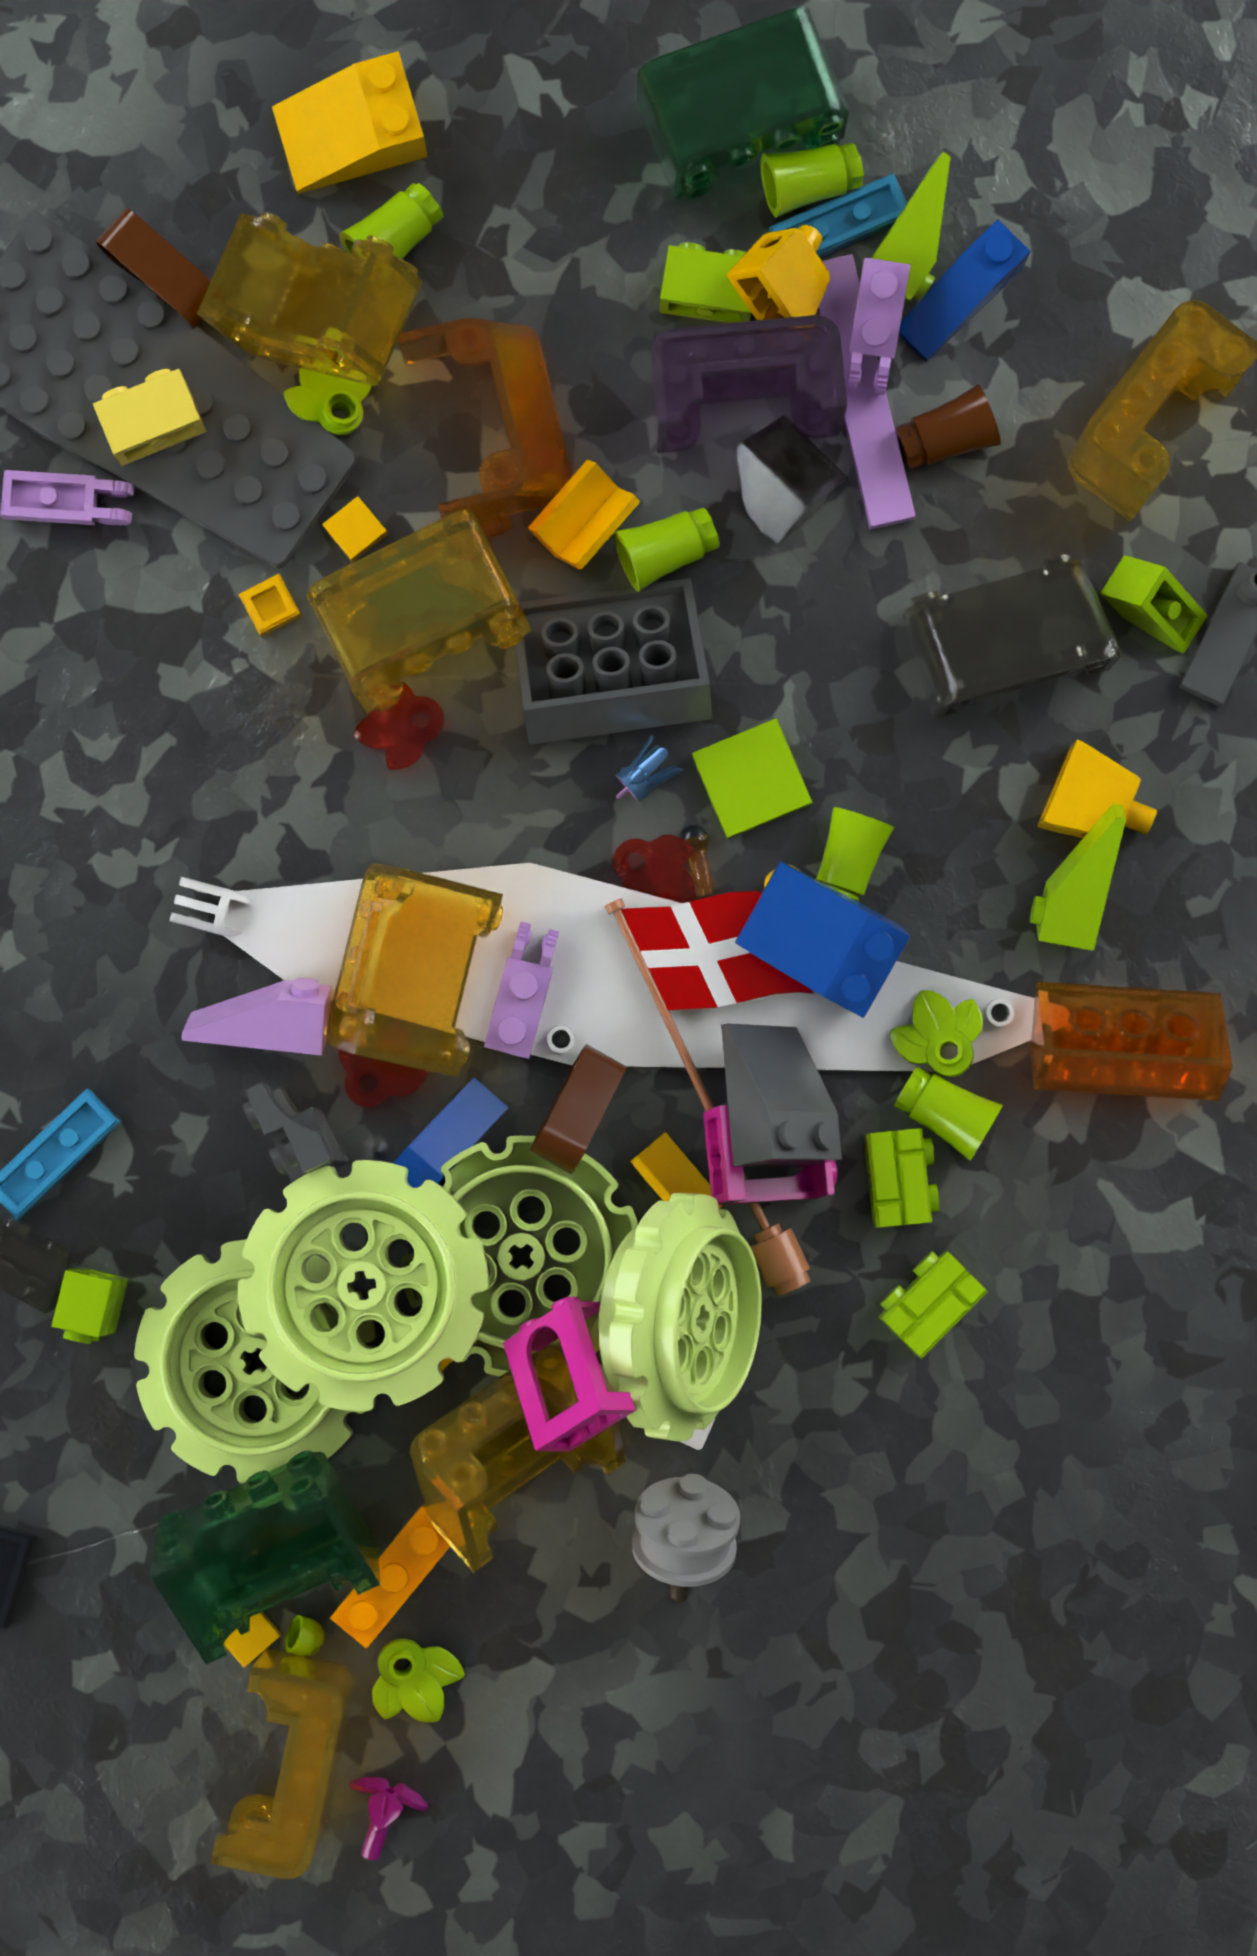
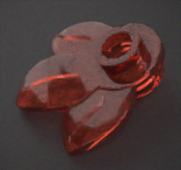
[353,679,444,770]
[613,835,697,903]
[338,1021,430,1107]

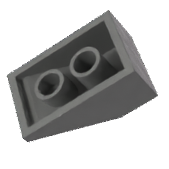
[721,1023,842,1167]

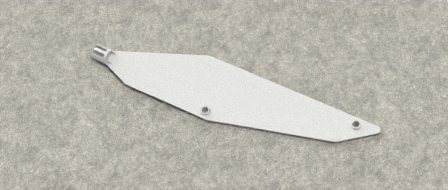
[169,863,1070,1072]

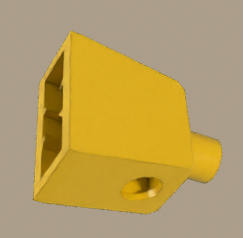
[726,225,830,341]
[1037,739,1157,838]

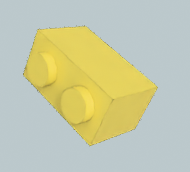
[92,369,207,466]

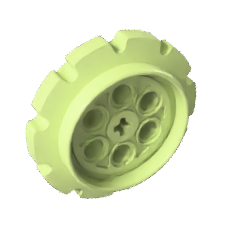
[401,1135,638,1378]
[238,1160,489,1412]
[598,1192,762,1442]
[134,1239,376,1484]

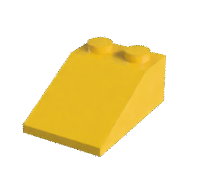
[272,51,428,194]

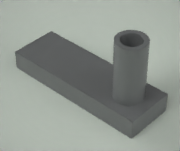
[1178,562,1257,707]

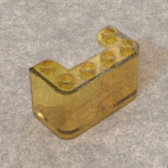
[197,213,423,386]
[1068,300,1257,521]
[306,510,532,713]
[410,1346,626,1573]
[210,1648,355,1879]

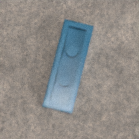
[768,173,907,258]
[0,1089,122,1220]

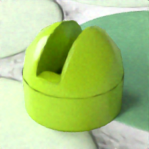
[285,1615,325,1656]

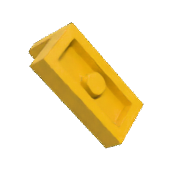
[528,459,640,569]
[630,1132,723,1209]

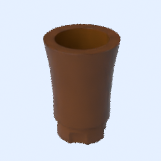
[895,384,1001,470]

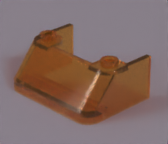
[397,318,572,528]

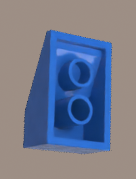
[735,861,910,1018]

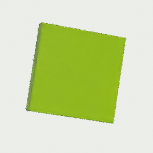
[691,718,813,840]

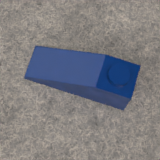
[899,219,1031,362]
[393,1077,509,1188]

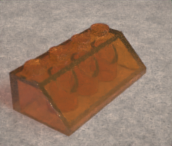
[1030,981,1233,1101]

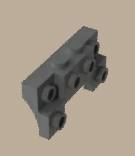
[243,1082,350,1181]

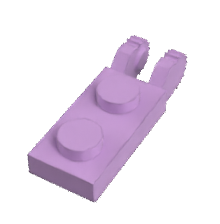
[846,257,910,395]
[0,470,134,526]
[484,921,559,1059]

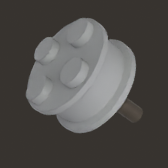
[632,1474,740,1602]

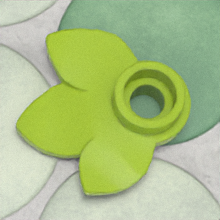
[283,353,371,435]
[890,989,983,1077]
[372,1639,465,1723]

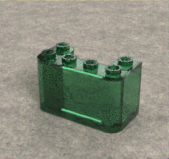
[637,7,849,199]
[150,1450,380,1665]

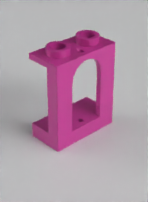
[703,1105,837,1205]
[503,1296,636,1452]

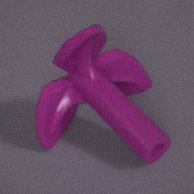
[349,1776,429,1861]

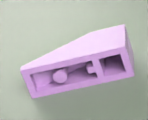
[182,978,331,1056]

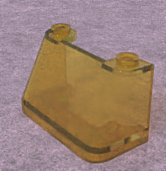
[326,863,503,1077]

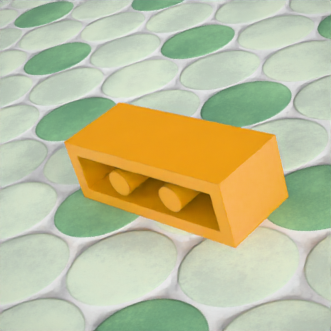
[330,1500,462,1649]

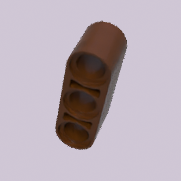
[95,208,224,329]
[529,1044,627,1174]

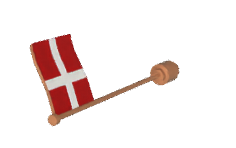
[605,891,814,1297]

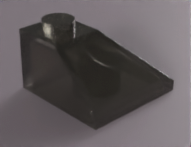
[736,415,849,544]

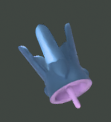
[616,735,683,802]

